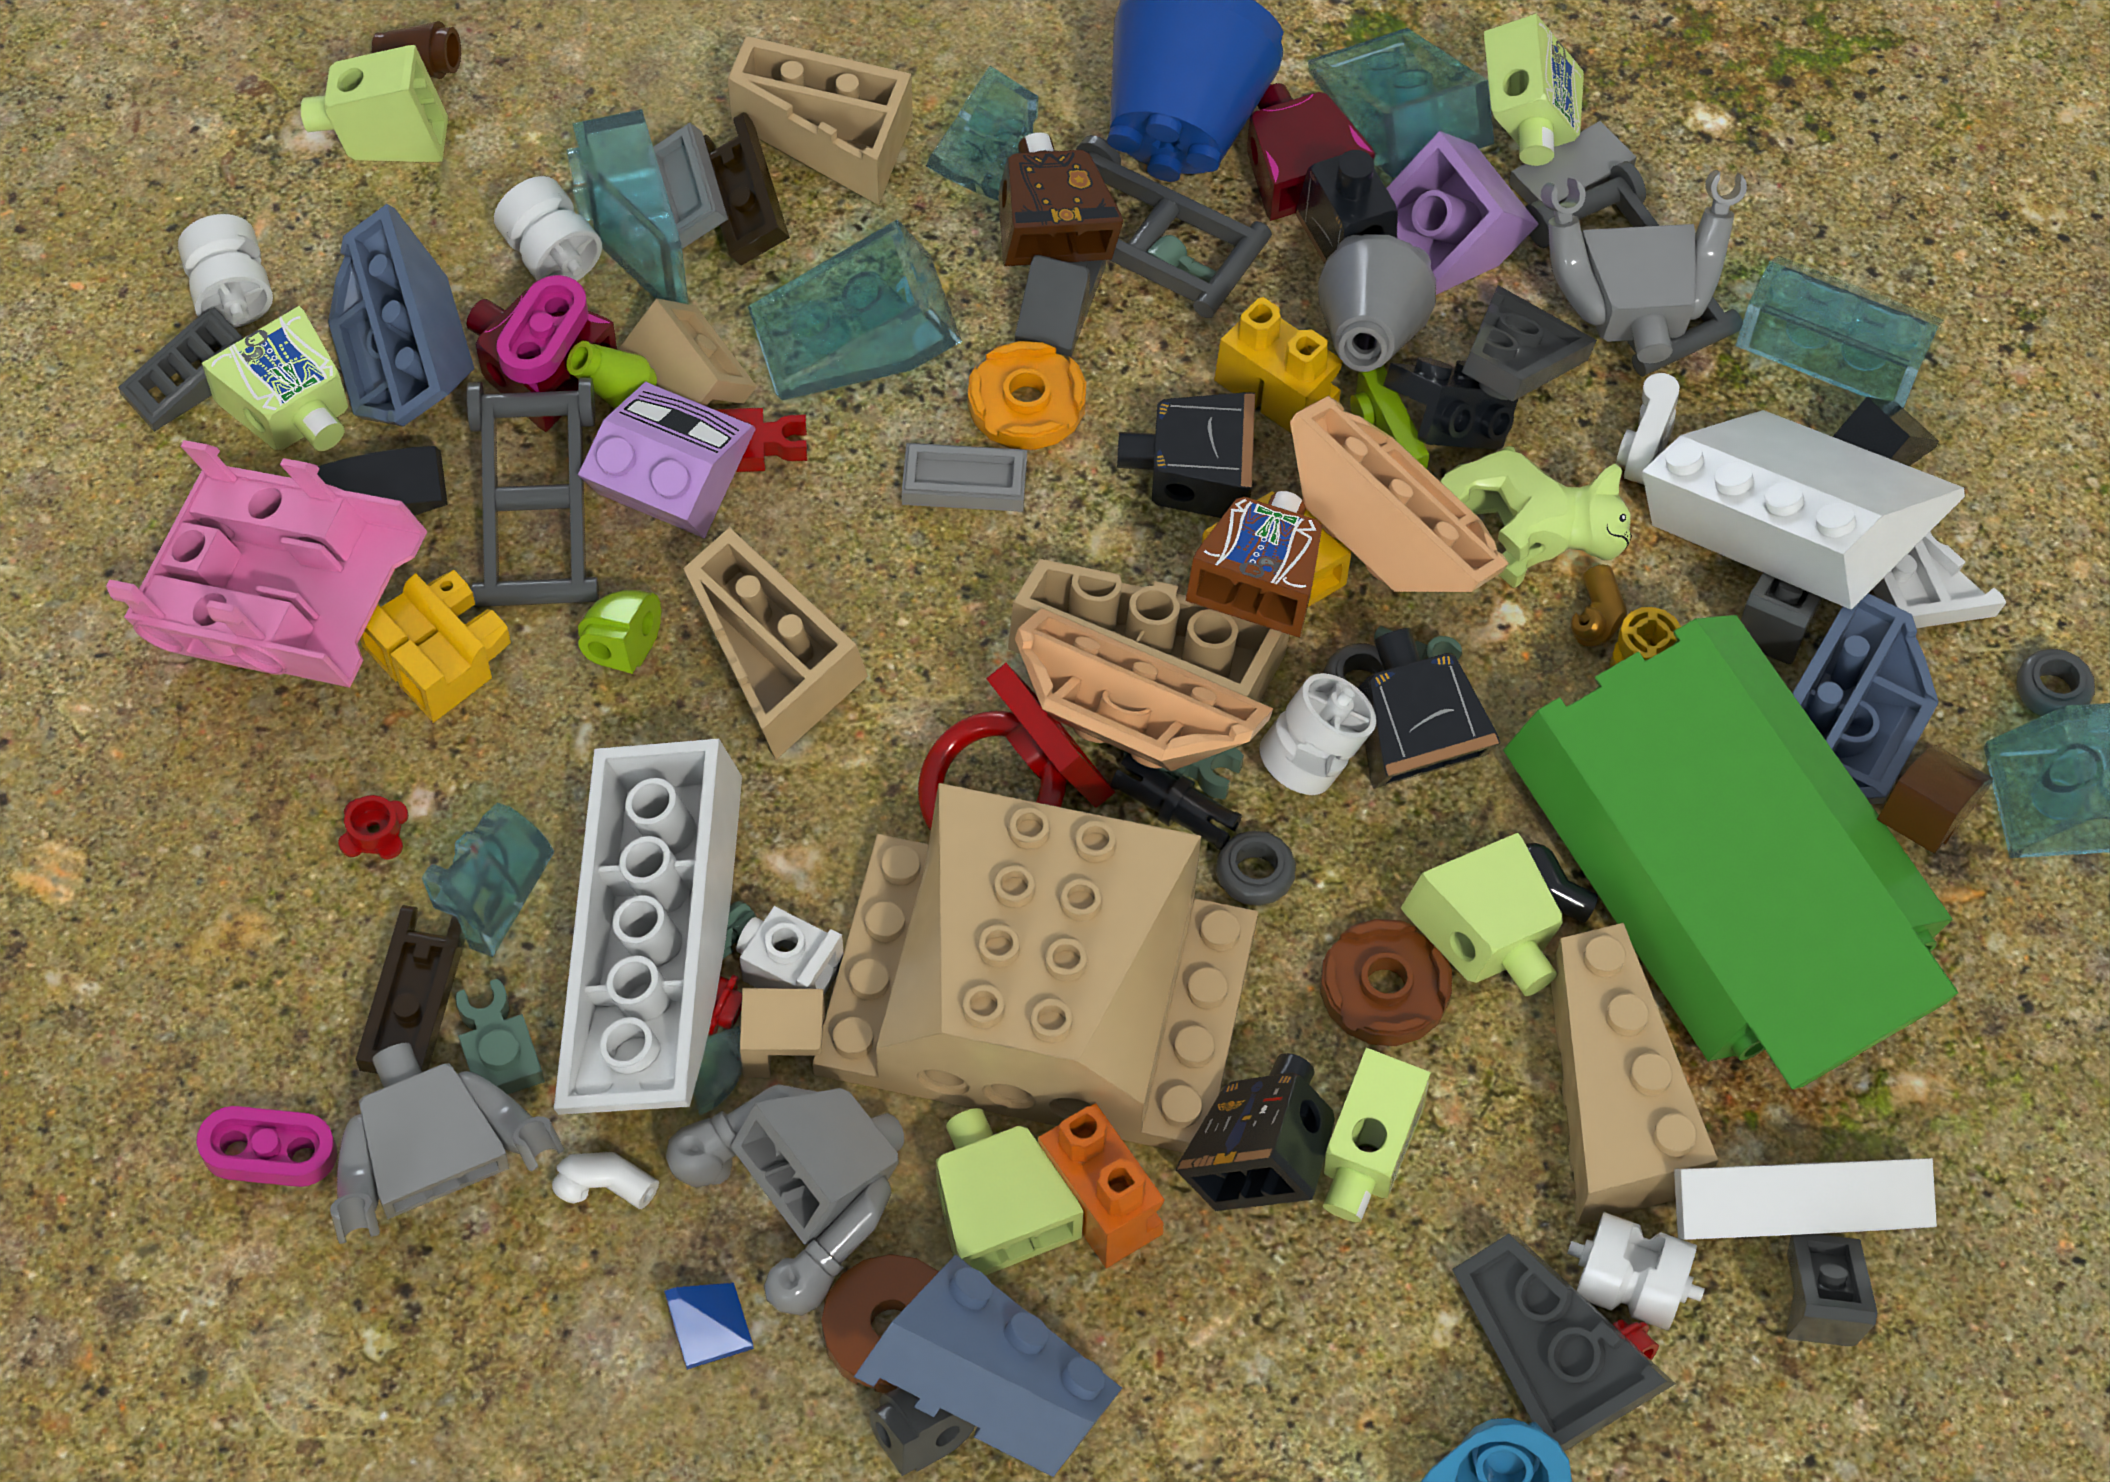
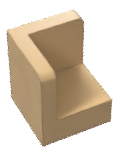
[740,988,826,1078]

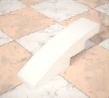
[1674,1158,1937,1240]

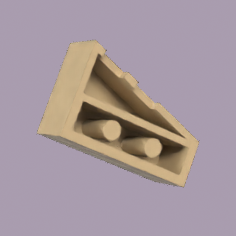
[728,36,913,205]
[683,527,868,760]

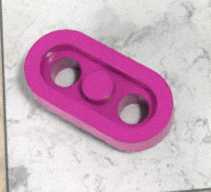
[497,275,588,384]
[196,1106,337,1187]

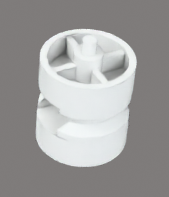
[494,176,602,281]
[178,214,273,328]
[1259,673,1376,795]
[1567,1212,1705,1331]

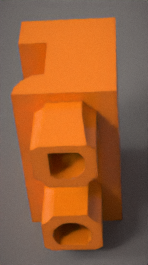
[1038,1103,1165,1269]

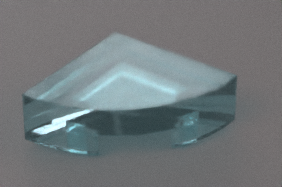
[692,1026,743,1115]

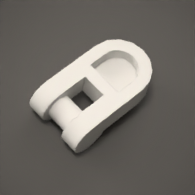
[1616,373,1680,484]

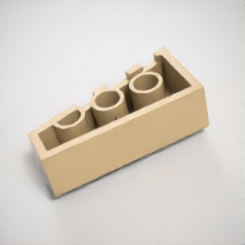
[1008,559,1289,702]
[1551,923,1719,1225]

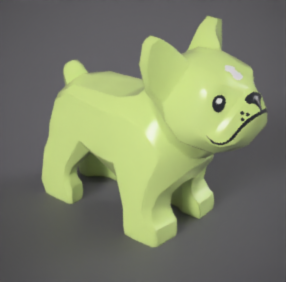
[1440,446,1632,588]

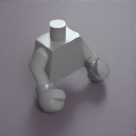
[666,1084,904,1316]

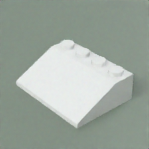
[1642,410,1965,610]

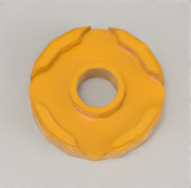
[968,341,1087,450]

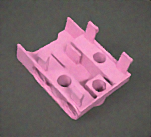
[106,440,428,688]

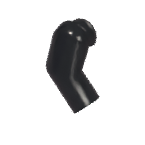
[1526,843,1598,923]

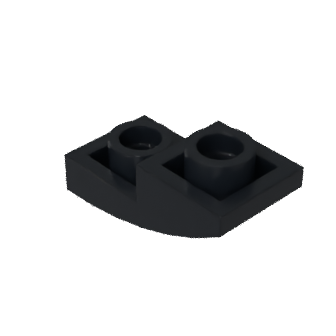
[317,446,448,516]

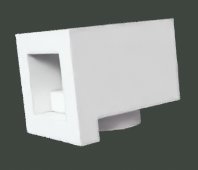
[736,906,844,995]

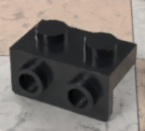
[1383,357,1519,450]

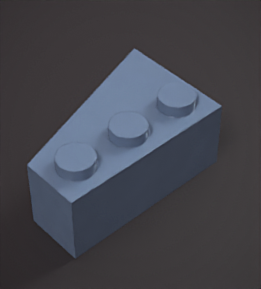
[854,1254,1122,1477]

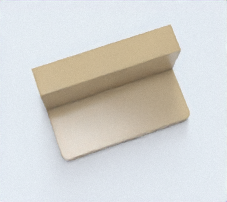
[619,298,757,407]

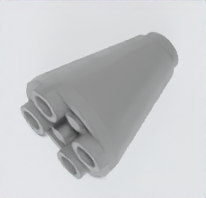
[1318,235,1436,372]

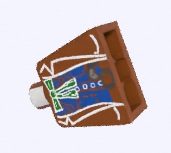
[1185,491,1322,638]

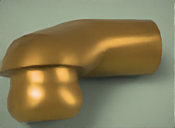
[1570,564,1627,647]

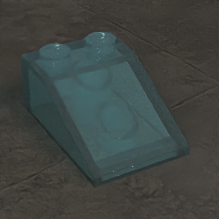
[1308,28,1494,178]
[566,109,689,304]
[748,219,962,401]

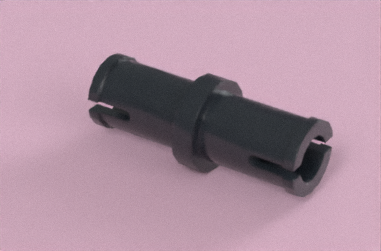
[1111,753,1242,850]

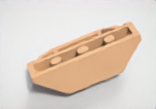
[1290,396,1509,592]
[1015,608,1273,771]

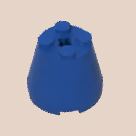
[1107,0,1284,182]

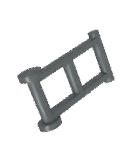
[1076,135,1272,318]
[1525,161,1743,377]
[467,377,599,607]

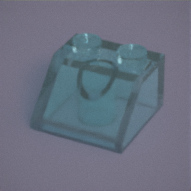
[1984,703,2110,858]

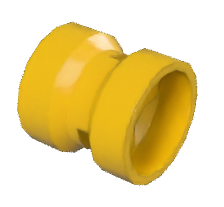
[1610,607,1682,667]

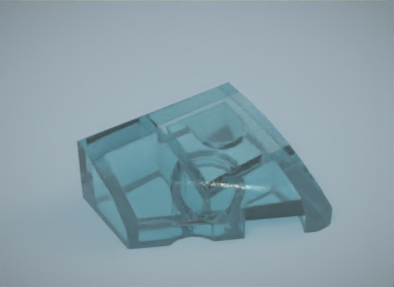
[926,66,1038,201]
[422,802,554,957]

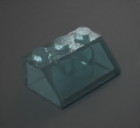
[1736,256,1944,408]

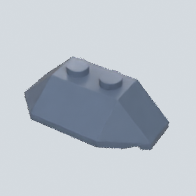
[328,204,475,427]
[1792,593,1939,804]

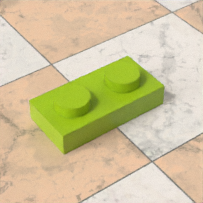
[1350,365,1430,469]

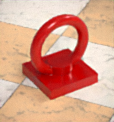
[918,663,1116,831]

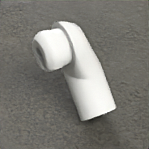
[552,1152,659,1209]

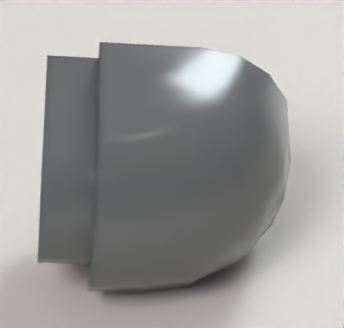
[869,1387,975,1476]

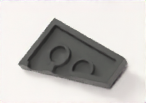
[1462,285,1597,401]
[1452,1234,1676,1451]

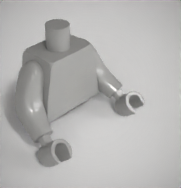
[1541,170,1747,363]
[330,1043,565,1244]

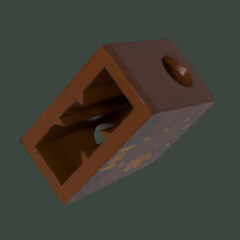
[998,132,1124,267]

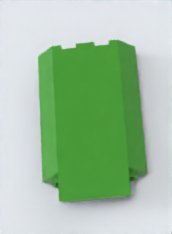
[1503,615,1959,1089]

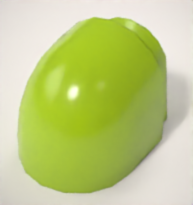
[578,590,662,674]

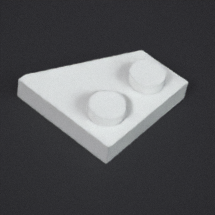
[1873,532,2006,628]

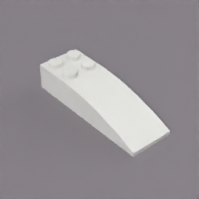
[554,739,742,1115]

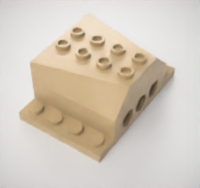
[813,783,1258,1153]

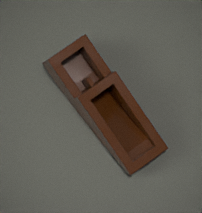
[1877,745,1993,854]

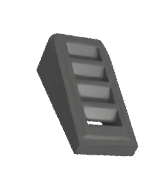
[118,307,243,432]

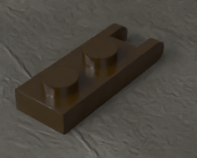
[703,112,790,266]
[356,905,469,1074]

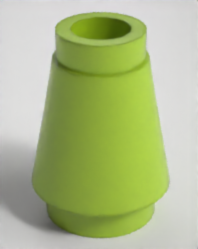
[567,341,657,409]

